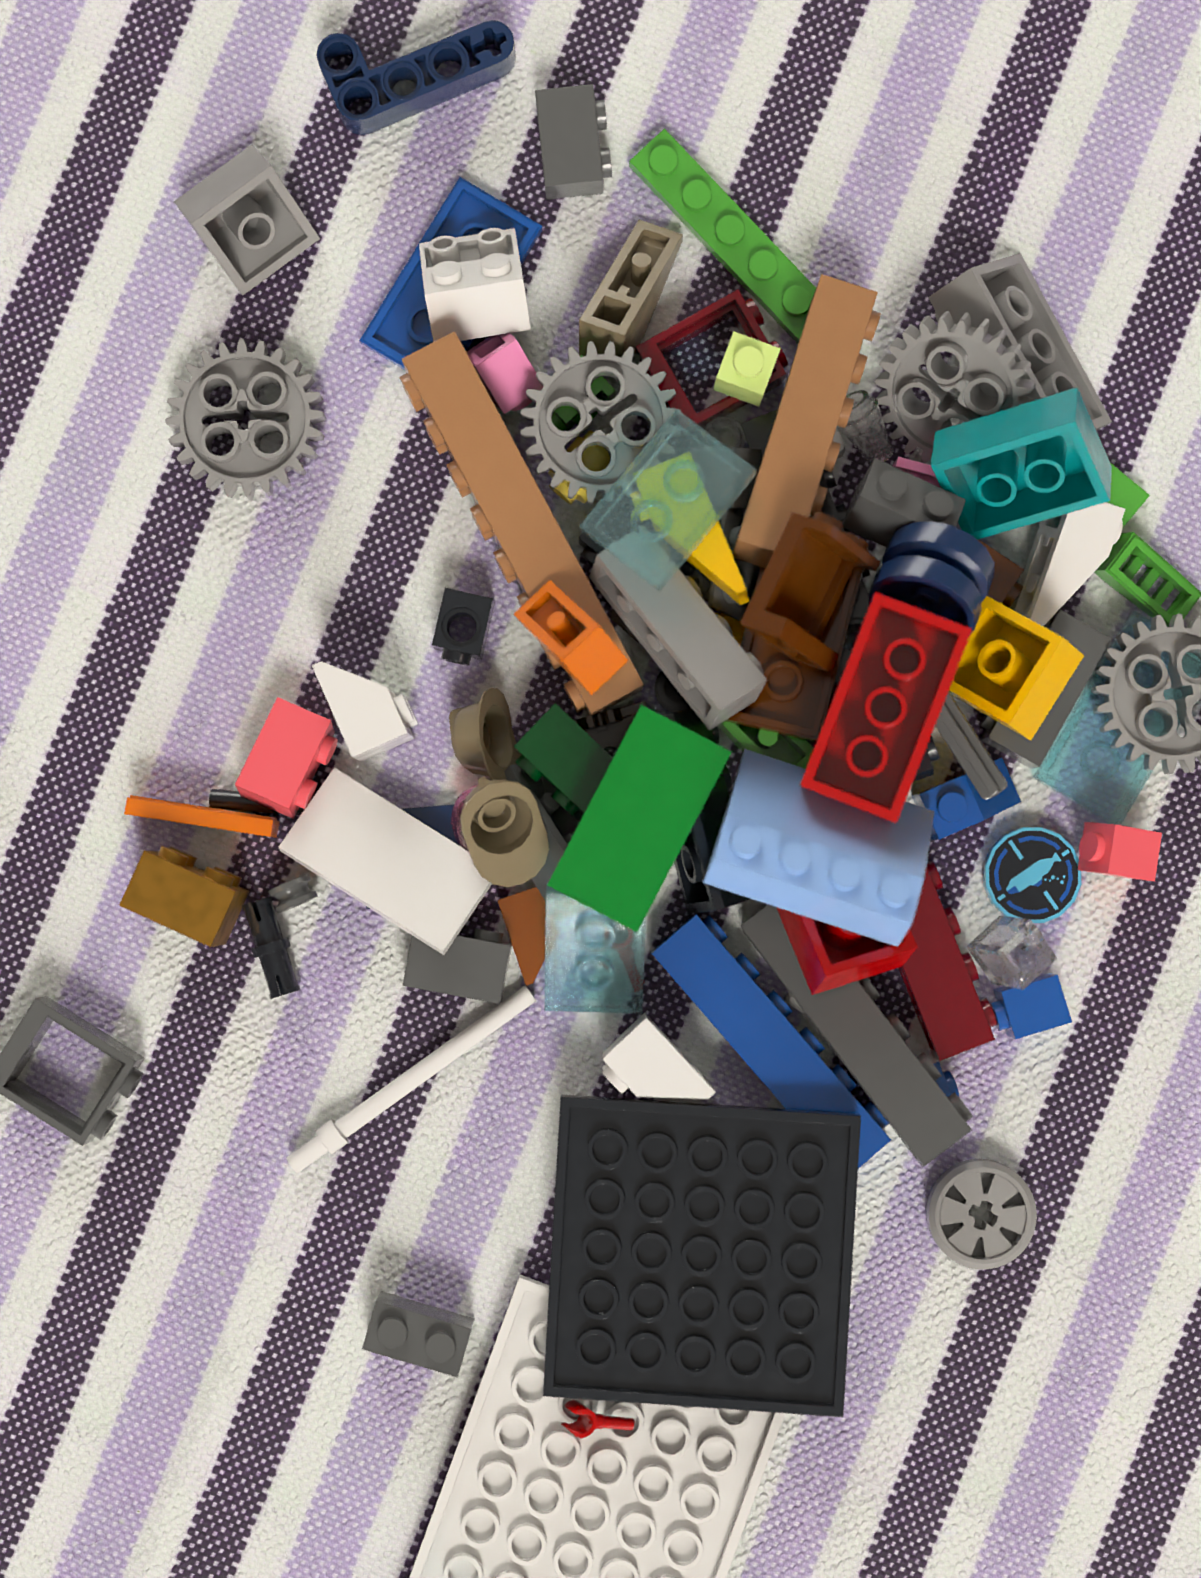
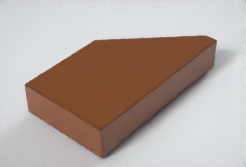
[497,887,559,986]

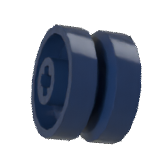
[868,521,994,634]

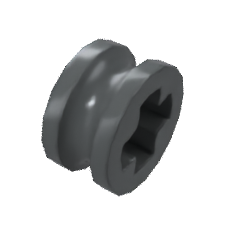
[268,874,318,914]

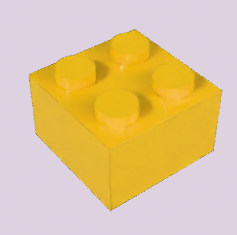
[949,596,1084,741]

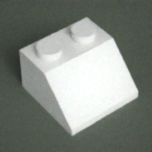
[312,661,418,762]
[602,1013,715,1099]

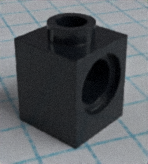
[432,588,495,666]

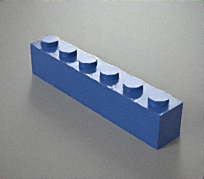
[651,914,891,1169]

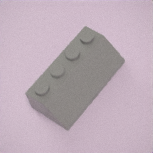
[928,253,1112,431]

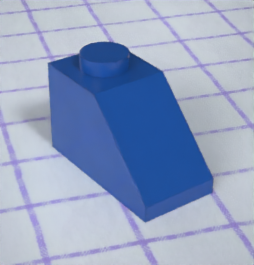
[912,757,1021,841]

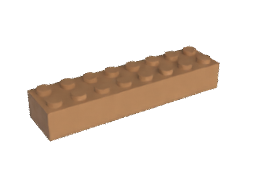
[399,331,644,715]

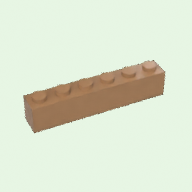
[732,274,881,568]

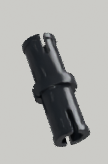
[242,897,301,999]

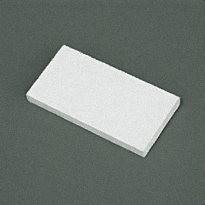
[279,767,492,955]

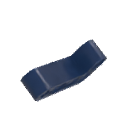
[316,20,516,135]

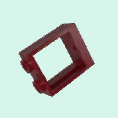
[635,289,788,440]

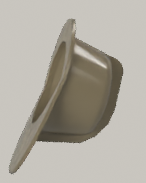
[449,688,520,780]
[460,777,549,887]

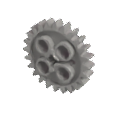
[875,311,1036,464]
[165,339,326,500]
[521,341,681,504]
[1091,614,1201,774]

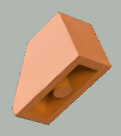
[513,580,629,695]

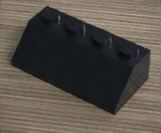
[662,709,751,914]

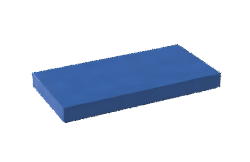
[359,177,543,371]

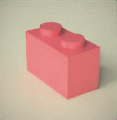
[235,697,338,819]

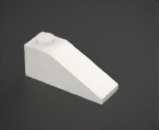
[1011,502,1125,626]

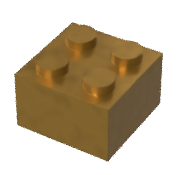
[119,846,250,947]

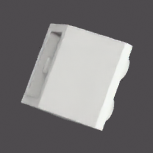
[419,228,531,342]

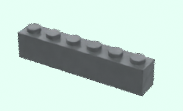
[740,904,973,1168]

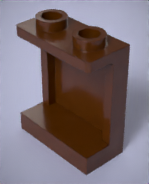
[740,512,881,673]

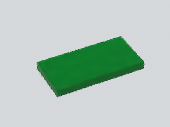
[547,705,732,932]

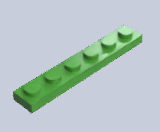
[629,128,816,344]

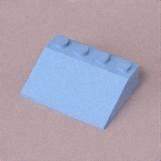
[703,749,935,947]

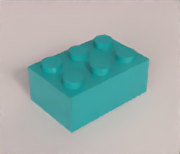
[931,387,1112,540]

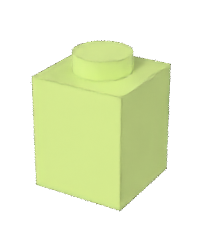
[713,331,781,407]

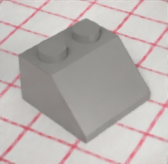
[174,144,320,295]

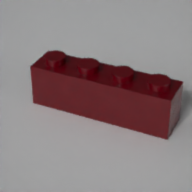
[898,861,997,1061]

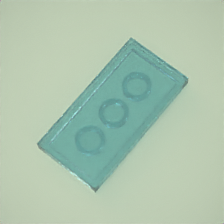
[1033,610,1201,825]

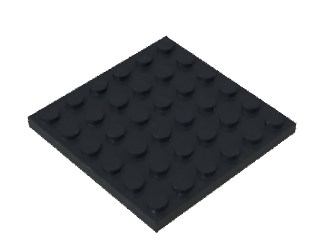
[543,1094,861,1417]

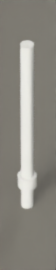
[286,985,536,1173]

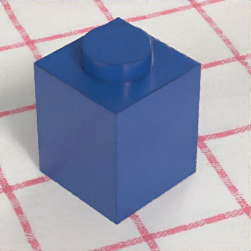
[990,973,1072,1039]

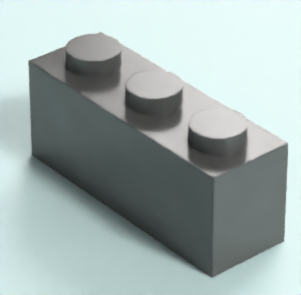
[980,609,1112,769]

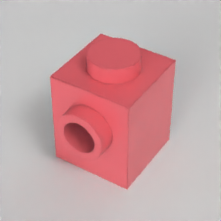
[1077,822,1162,882]

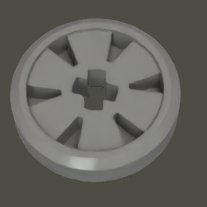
[926,1159,1037,1270]

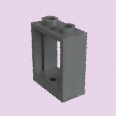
[0,996,145,1146]

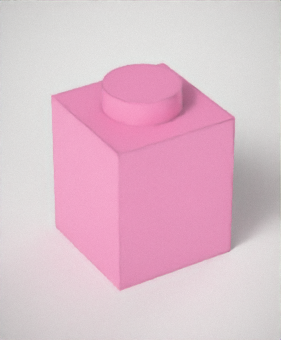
[466,333,543,414]

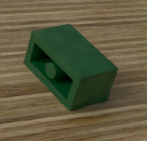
[514,703,613,816]

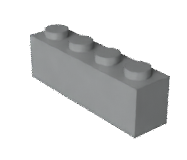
[589,526,767,731]

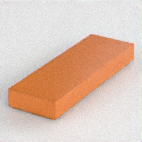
[124,795,280,838]

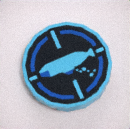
[983,827,1082,923]

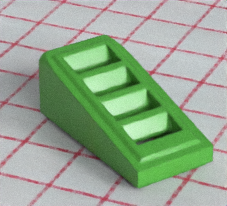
[1094,532,1201,627]

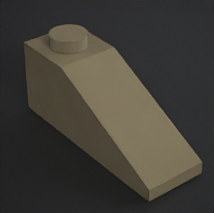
[579,219,683,358]

